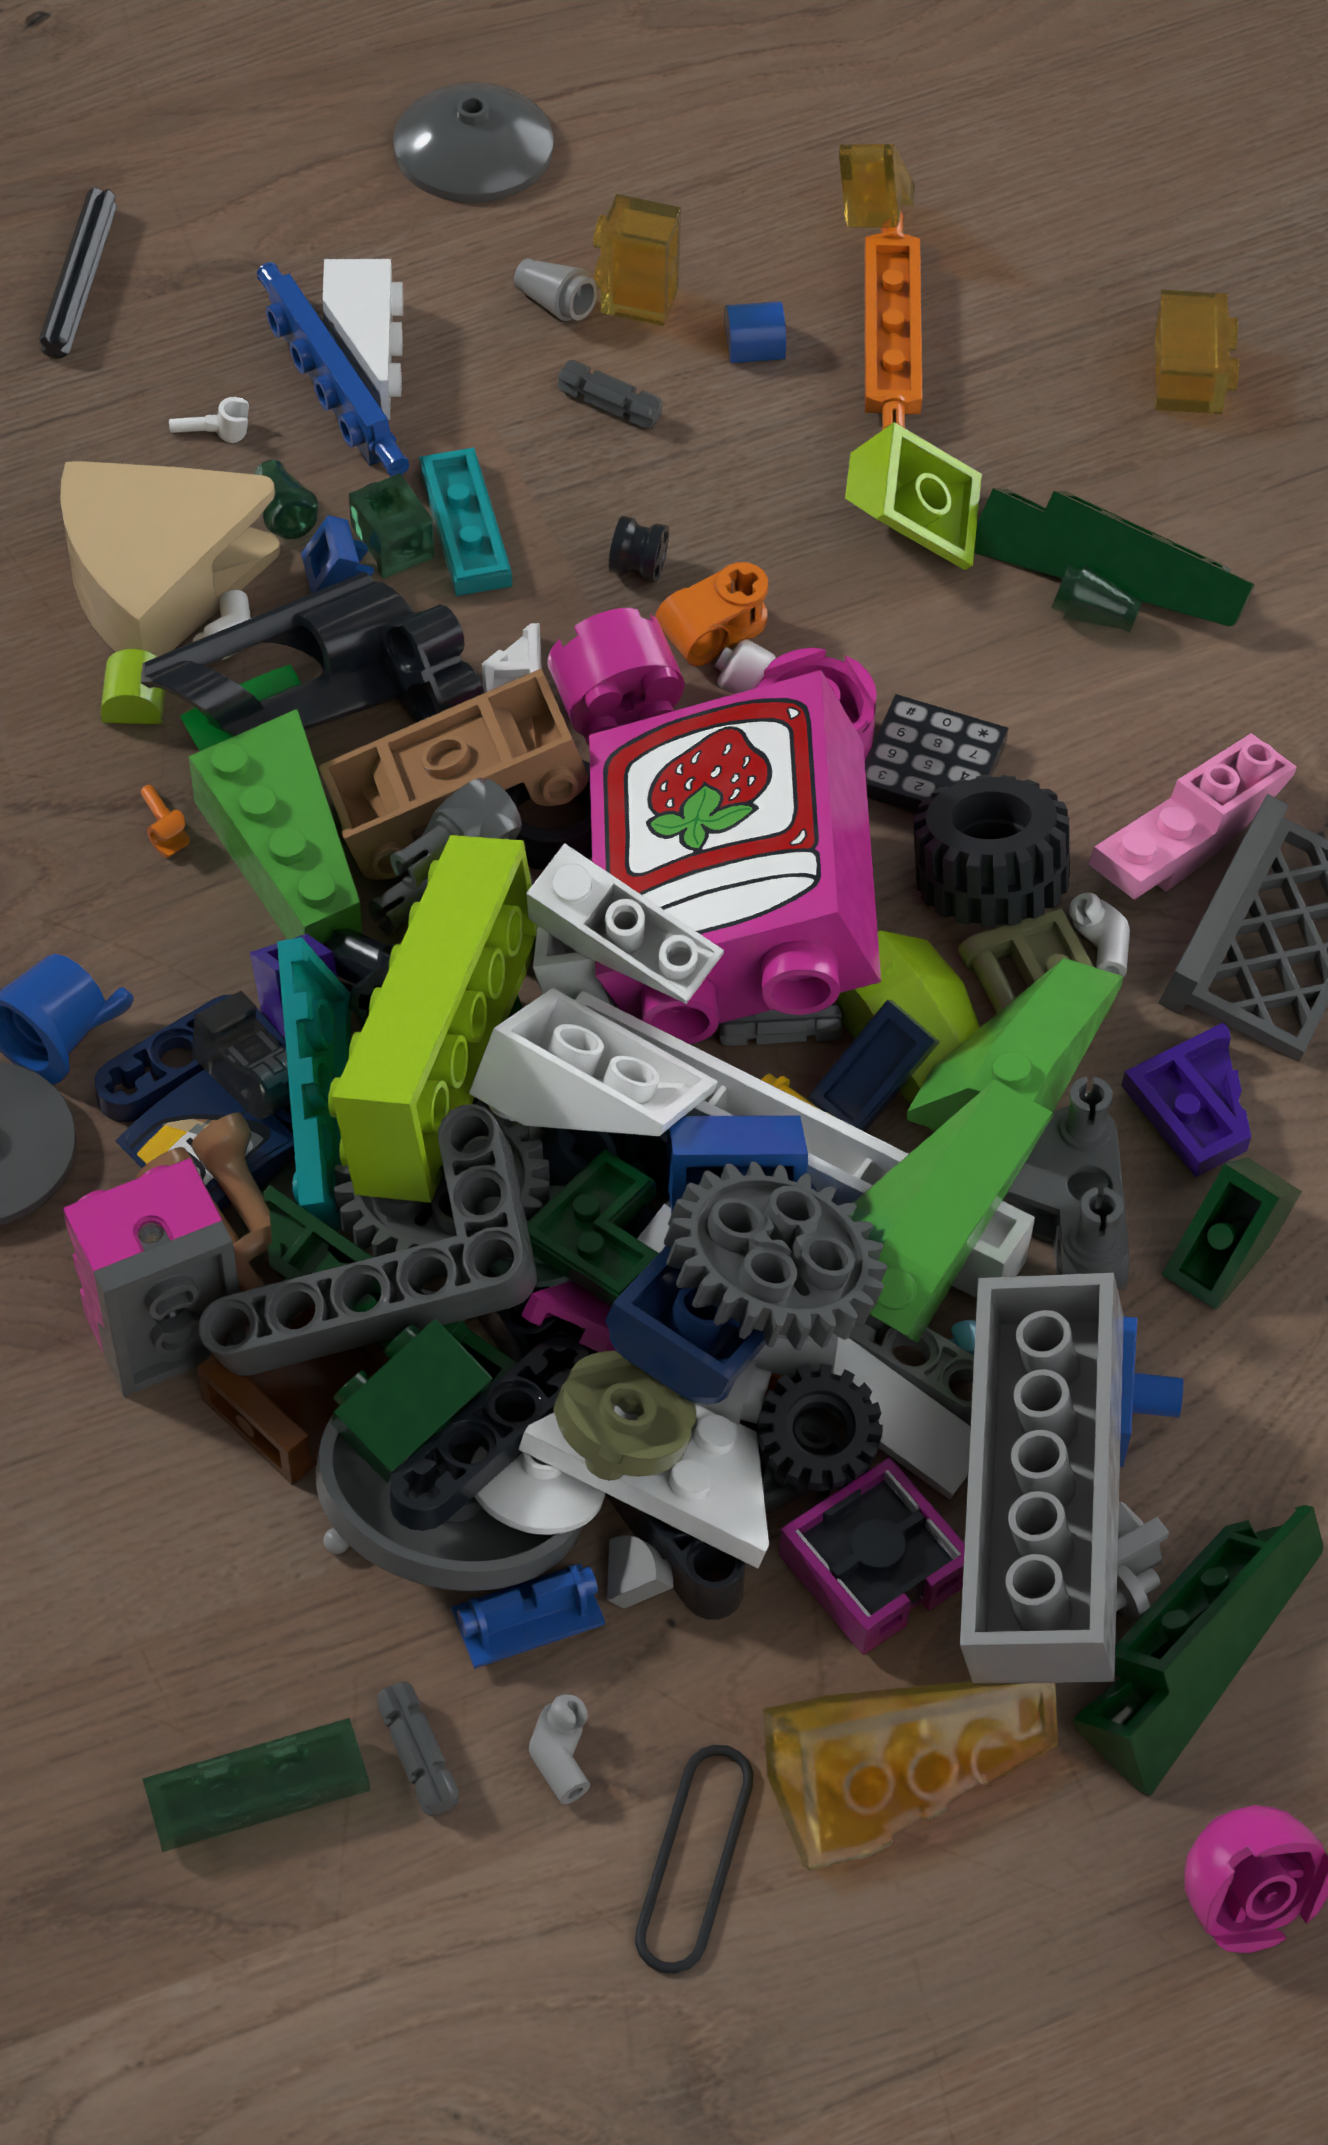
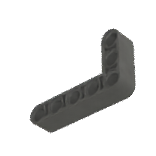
[199,1104,537,1376]

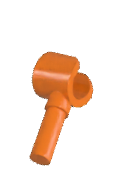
[141,785,190,858]

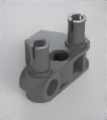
[368,778,535,935]
[1002,1077,1129,1290]

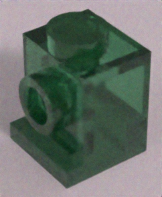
[349,473,434,579]

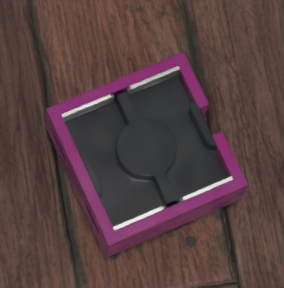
[778,1457,965,1655]

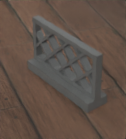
[1158,794,1328,1062]

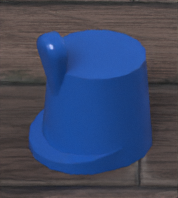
[0,954,134,1084]

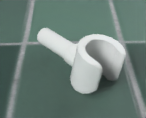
[169,397,249,443]

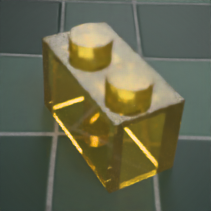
[593,194,681,326]
[1155,290,1239,414]

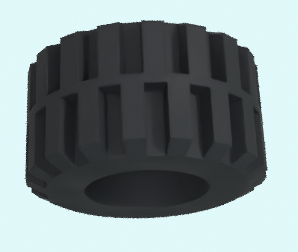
[913,775,1070,927]

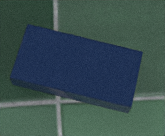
[807,1000,940,1132]

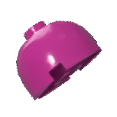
[1184,1805,1328,1953]

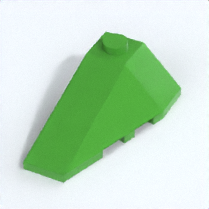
[907,958,1123,1160]
[851,1079,1054,1343]

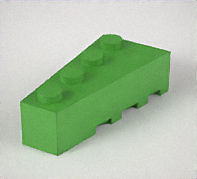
[189,709,362,944]

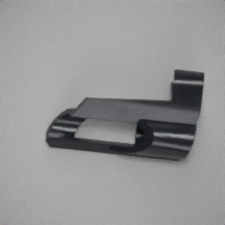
[140,572,484,737]

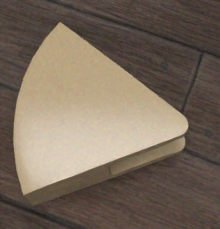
[60,461,280,657]

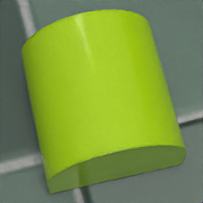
[100,649,166,724]

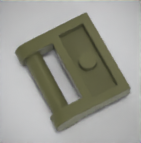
[958,908,1113,1019]

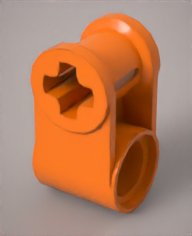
[655,562,768,666]

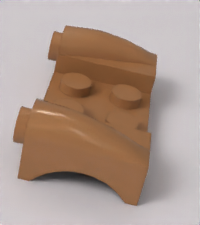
[318,668,588,880]

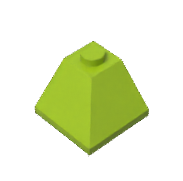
[845,422,982,570]

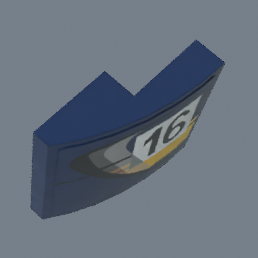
[115,1061,295,1212]

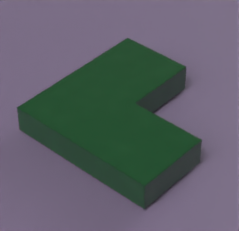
[527,1149,659,1306]

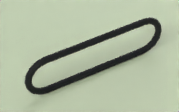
[635,1745,754,1974]

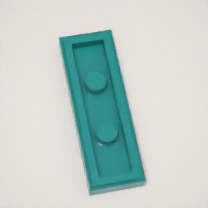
[418,447,512,596]

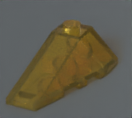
[763,1681,1058,1870]

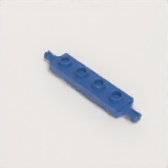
[256,262,410,477]

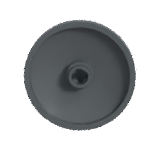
[316,1403,583,1591]

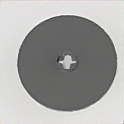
[0,1062,76,1226]

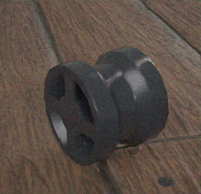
[609,516,669,582]

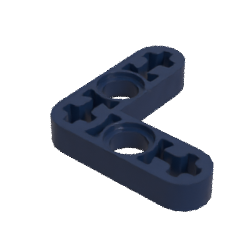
[95,994,293,1133]

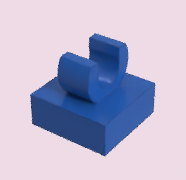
[301,515,374,593]

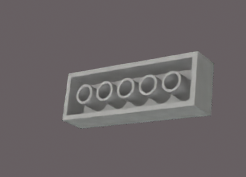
[960,1273,1124,1684]

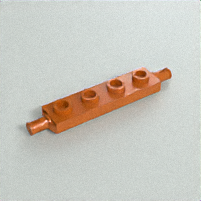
[864,208,922,430]

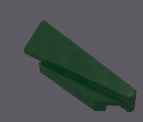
[974,488,1255,627]
[263,1185,518,1414]
[1073,1505,1323,1795]

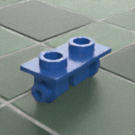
[451,1563,605,1669]

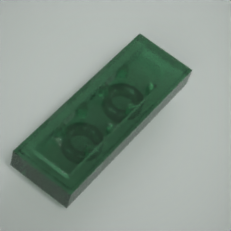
[142,1718,370,1852]

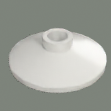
[471,1446,605,1535]

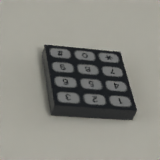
[865,694,1009,813]

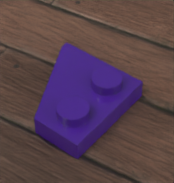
[1121,1022,1252,1177]

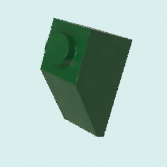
[1161,1157,1302,1309]

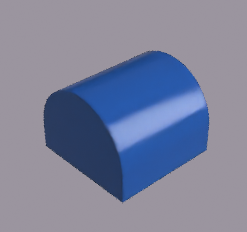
[724,301,786,363]

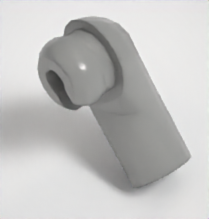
[529,1694,590,1805]

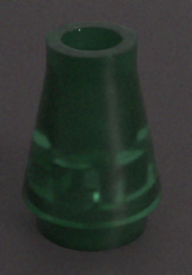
[254,460,318,539]
[1051,564,1143,633]

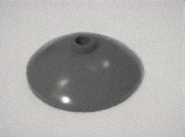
[393,82,554,203]

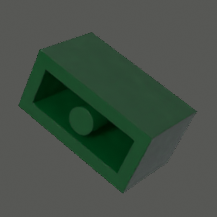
[331,1318,493,1484]

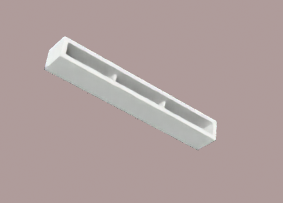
[575,991,1035,1298]

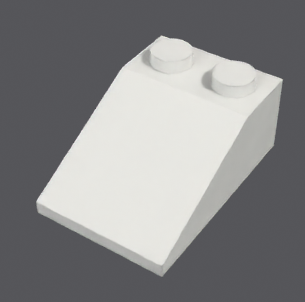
[469,988,718,1136]

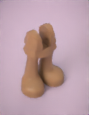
[135,1112,272,1292]

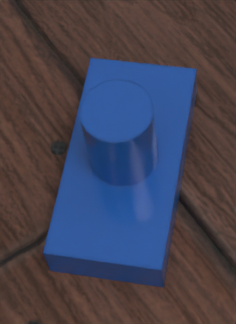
[1120,1316,1184,1467]

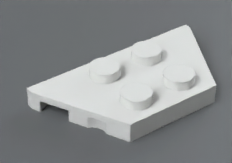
[518,1403,769,1568]

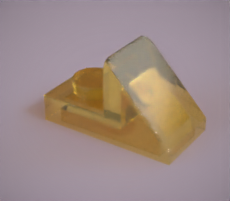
[839,144,915,228]

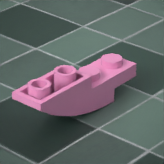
[1088,733,1297,900]

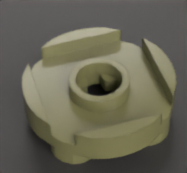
[554,1351,696,1481]

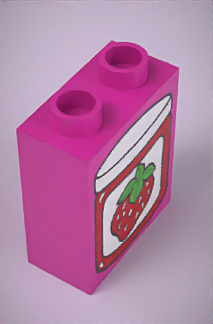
[589,670,881,1044]

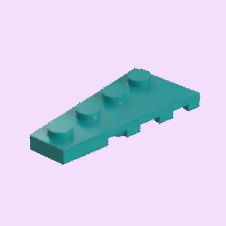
[277,937,351,1230]

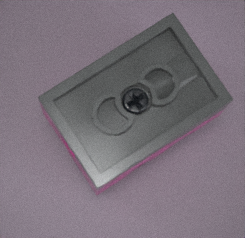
[63,1158,246,1397]

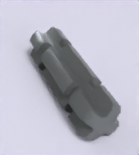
[558,360,663,429]
[718,1003,843,1046]
[377,1682,459,1816]

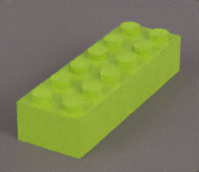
[328,835,538,1203]

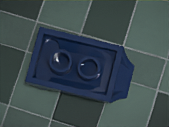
[605,1246,766,1405]

